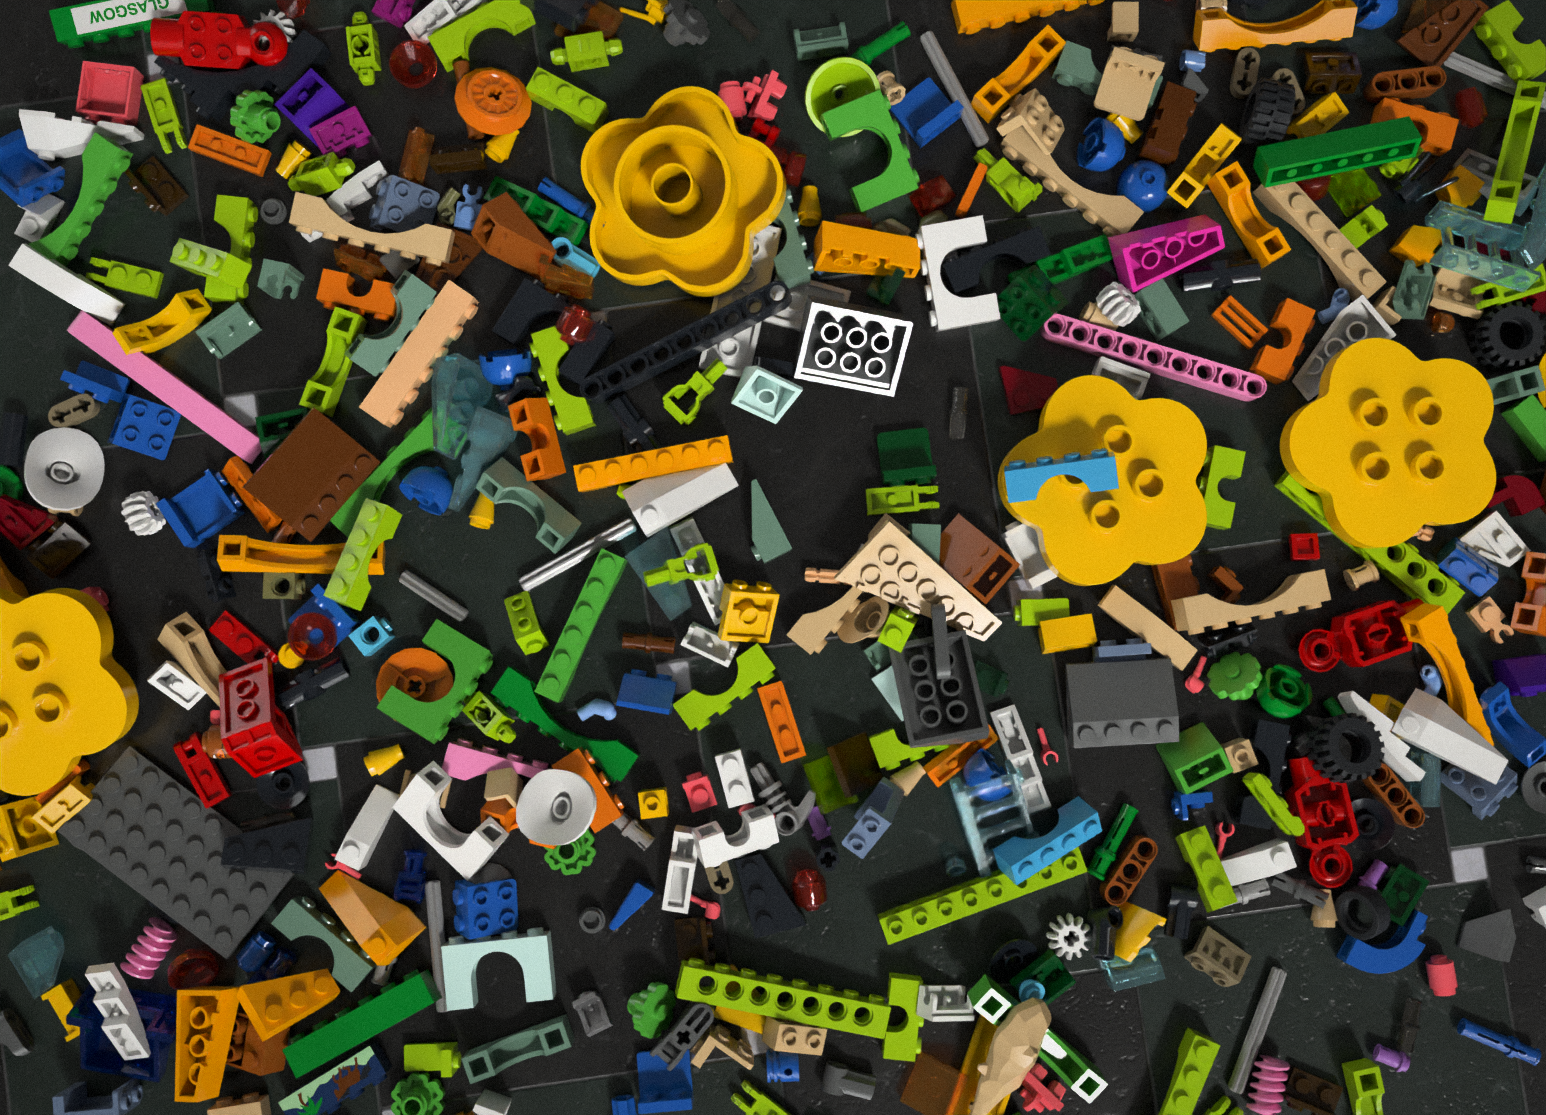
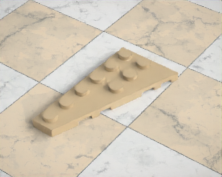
[834,519,1002,641]

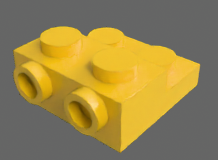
[718,580,780,643]
[0,796,59,862]

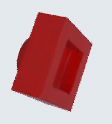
[1289,533,1320,562]

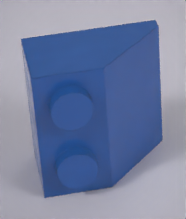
[616,669,677,715]

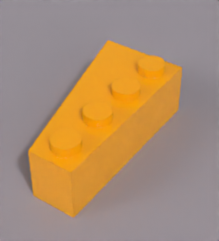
[813,221,920,278]
[175,986,240,1102]

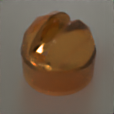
[1431,312,1455,333]

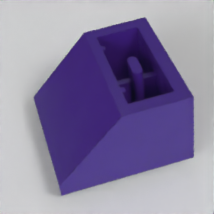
[274,68,351,149]
[1492,653,1546,697]

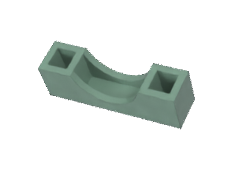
[1052,41,1163,114]
[772,187,814,289]
[345,270,437,377]
[1486,365,1546,405]
[475,457,582,554]
[271,895,376,992]
[461,1014,575,1084]

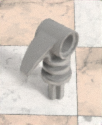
[750,762,816,836]

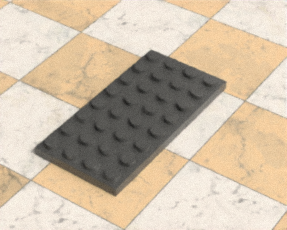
[58,746,295,959]

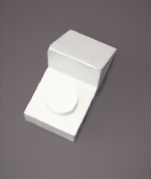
[14,194,65,242]
[147,660,206,710]

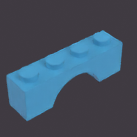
[1004,448,1119,503]
[993,796,1102,885]

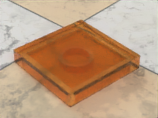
[900,1051,970,1115]

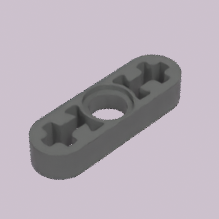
[931,603,951,679]

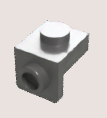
[572,991,613,1037]

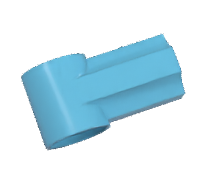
[551,237,601,282]

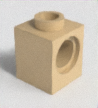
[1221,738,1258,773]

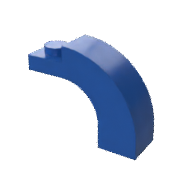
[1478,682,1546,768]
[1336,909,1428,974]

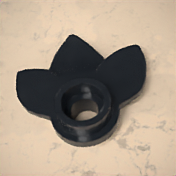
[495,376,541,413]

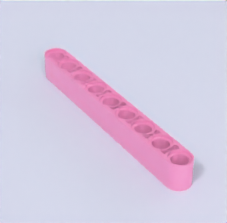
[67,310,262,464]
[1040,314,1267,402]

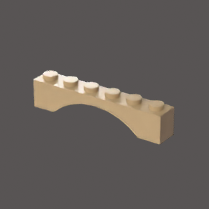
[1000,125,1144,237]
[1253,182,1387,302]
[289,192,455,266]
[787,513,910,655]
[1171,569,1331,635]
[157,612,292,727]

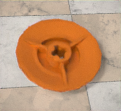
[454,67,532,136]
[376,648,454,721]

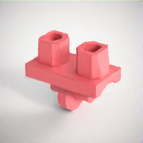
[742,70,787,121]
[1020,1063,1066,1113]

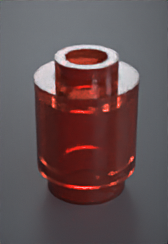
[1454,87,1488,128]
[835,212,872,230]

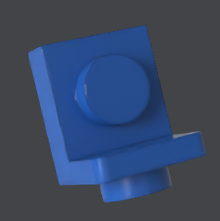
[1171,789,1213,821]

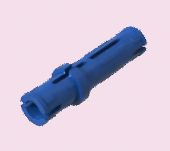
[538,177,605,227]
[1457,1018,1541,1066]

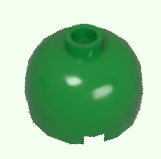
[1256,664,1312,718]

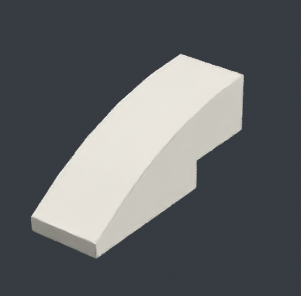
[662,825,698,914]

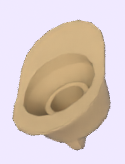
[837,596,891,643]

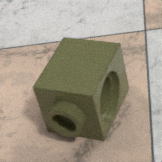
[263,572,306,600]

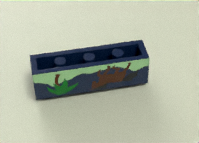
[278,1039,392,1115]

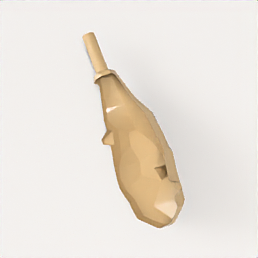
[969,997,1052,1115]

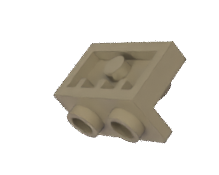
[1184,926,1252,987]

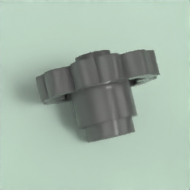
[663,0,711,47]

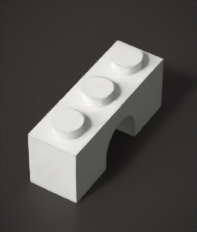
[691,804,779,868]

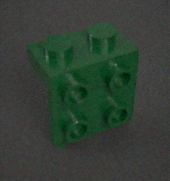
[997,264,1069,341]
[877,428,937,488]

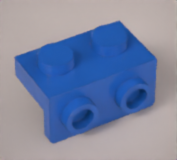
[60,361,130,404]

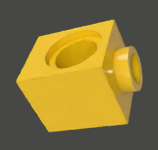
[638,787,669,819]

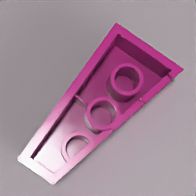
[1108,214,1225,293]

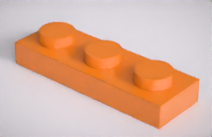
[188,124,272,177]
[221,455,282,533]
[757,680,806,764]
[922,724,999,787]

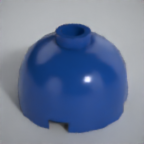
[1352,0,1399,30]
[1076,117,1126,172]
[1116,160,1170,213]
[479,349,532,390]
[399,466,454,515]
[963,748,1014,802]

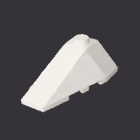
[19,109,144,161]
[1292,295,1396,401]
[622,463,739,537]
[1391,688,1509,785]

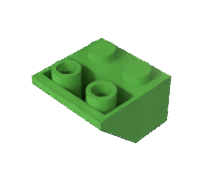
[1155,722,1234,795]

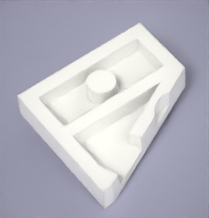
[1458,510,1531,567]

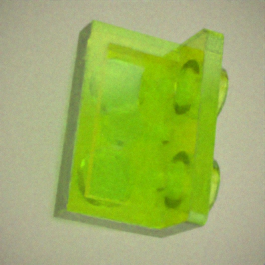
[1319,168,1382,217]
[803,754,858,814]

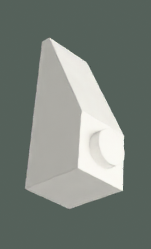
[335,784,399,871]
[1220,838,1297,886]

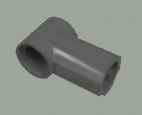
[820,1061,876,1100]

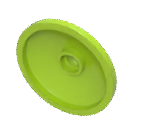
[805,57,881,137]

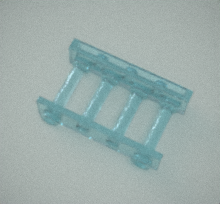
[1425,200,1541,293]
[949,759,1040,879]

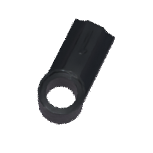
[1163,883,1198,939]
[1087,905,1123,961]

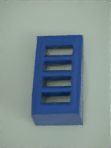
[609,879,655,931]

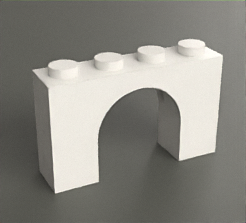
[915,215,1000,332]
[392,761,510,881]

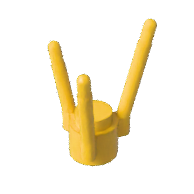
[619,0,668,25]

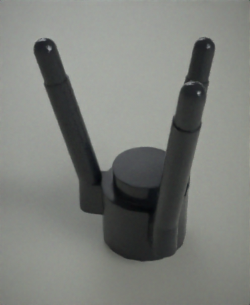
[1393,151,1459,205]

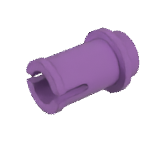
[808,805,832,840]
[1357,859,1390,891]
[1372,1043,1411,1072]

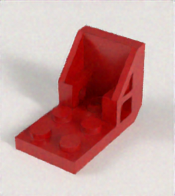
[219,657,303,778]

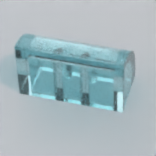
[1410,752,1441,807]
[1101,947,1166,992]

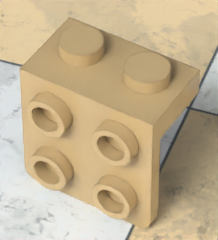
[1094,47,1165,121]
[996,88,1064,155]
[1429,248,1502,319]
[690,1023,754,1070]

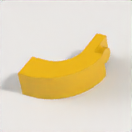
[1166,123,1242,208]
[112,288,212,355]

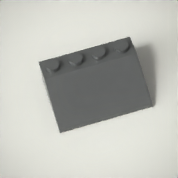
[794,295,913,397]
[888,630,989,748]
[1065,657,1179,748]

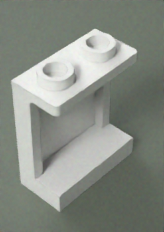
[1001,520,1058,590]

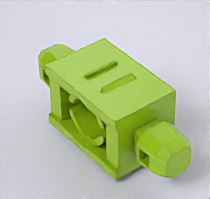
[346,12,382,86]
[550,31,623,72]
[288,152,355,196]
[462,691,516,743]

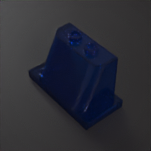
[66,983,177,1083]

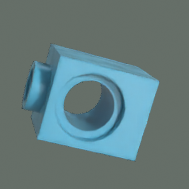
[348,616,395,656]

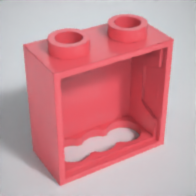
[76,61,144,126]

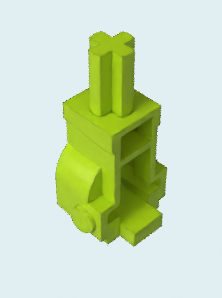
[973,148,1043,212]
[662,358,728,425]
[643,543,719,587]

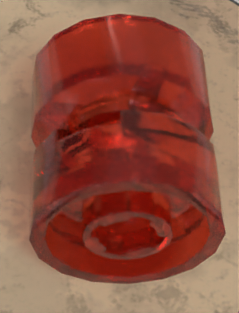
[770,145,807,187]

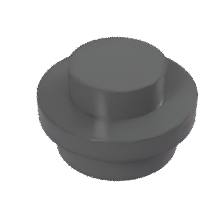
[260,198,287,225]
[579,906,606,933]

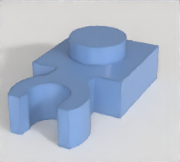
[454,184,484,231]

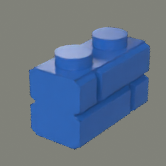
[1437,537,1499,597]

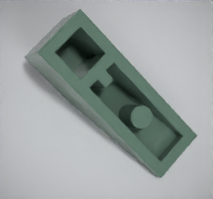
[750,479,792,564]

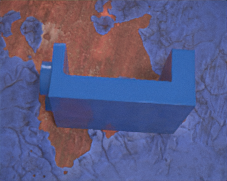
[0,129,65,207]
[156,468,245,548]

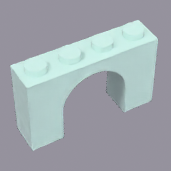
[441,927,557,1011]

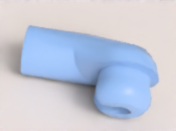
[1318,288,1350,324]
[1420,664,1443,697]
[576,699,617,721]

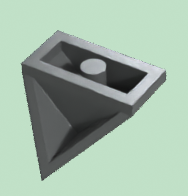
[1457,909,1516,963]

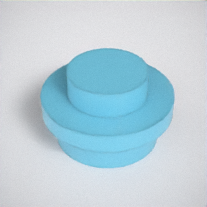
[1018,979,1045,1002]

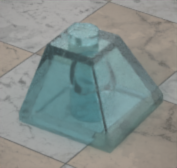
[8,926,65,1000]

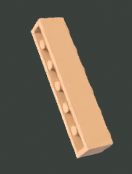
[359,280,479,428]

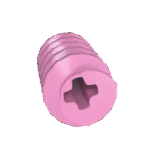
[120,917,178,979]
[1246,1055,1290,1115]

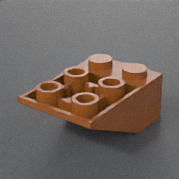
[471,192,557,280]
[939,513,1021,604]
[226,1007,290,1076]

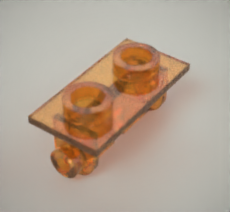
[398,127,435,185]
[334,243,388,282]

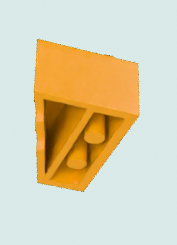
[236,969,340,1042]

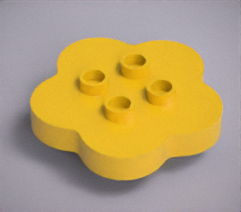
[581,86,786,297]
[1280,338,1496,549]
[998,375,1207,586]
[0,588,139,796]

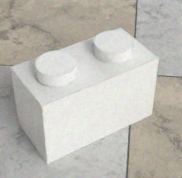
[715,748,755,808]

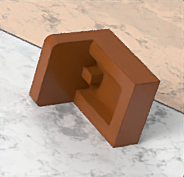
[1207,566,1244,604]

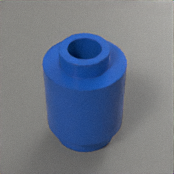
[236,931,276,972]

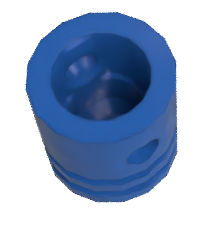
[766,1049,799,1083]

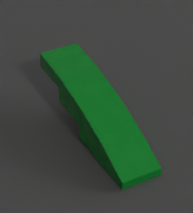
[484,176,589,247]
[1007,234,1113,285]

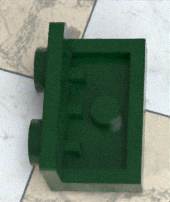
[1377,863,1430,927]
[1009,948,1076,1006]

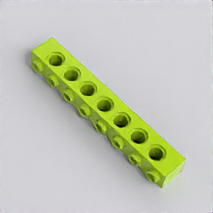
[1274,470,1465,615]
[877,847,1088,945]
[675,958,891,1039]

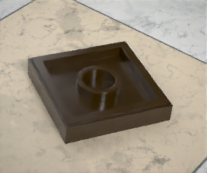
[827,731,883,798]

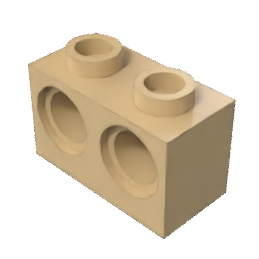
[762,1016,827,1056]

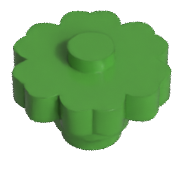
[230,90,281,144]
[1207,652,1263,700]
[544,827,597,875]
[627,982,676,1039]
[391,1072,445,1115]

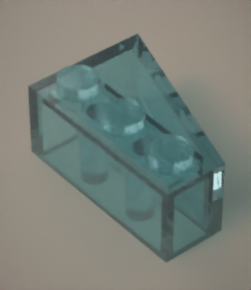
[625,526,693,621]

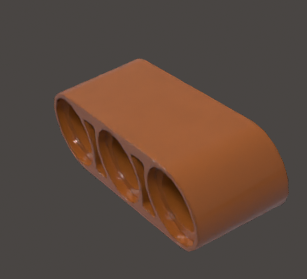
[1363,66,1446,103]
[1362,763,1425,828]
[1100,835,1158,906]

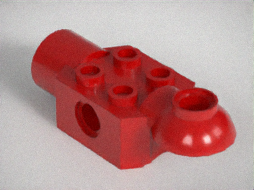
[150,11,288,69]
[1298,598,1424,672]
[1284,755,1359,888]

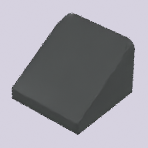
[1180,68,1209,102]
[379,250,420,279]

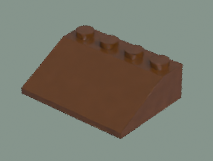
[243,407,380,542]

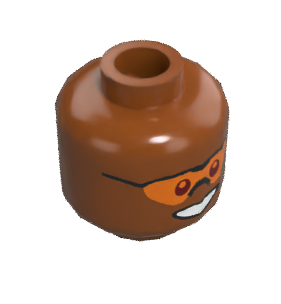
[202,724,232,759]

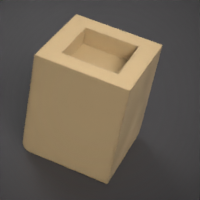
[1107,2,1139,42]
[1372,286,1402,326]
[484,767,523,808]

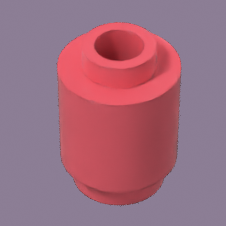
[718,81,747,122]
[1425,955,1458,996]

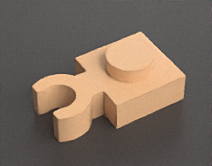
[1465,596,1514,644]

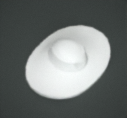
[24,427,105,511]
[516,769,597,846]

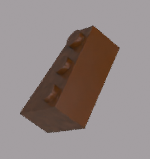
[1135,81,1197,169]

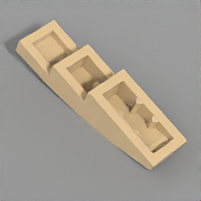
[1098,585,1197,671]

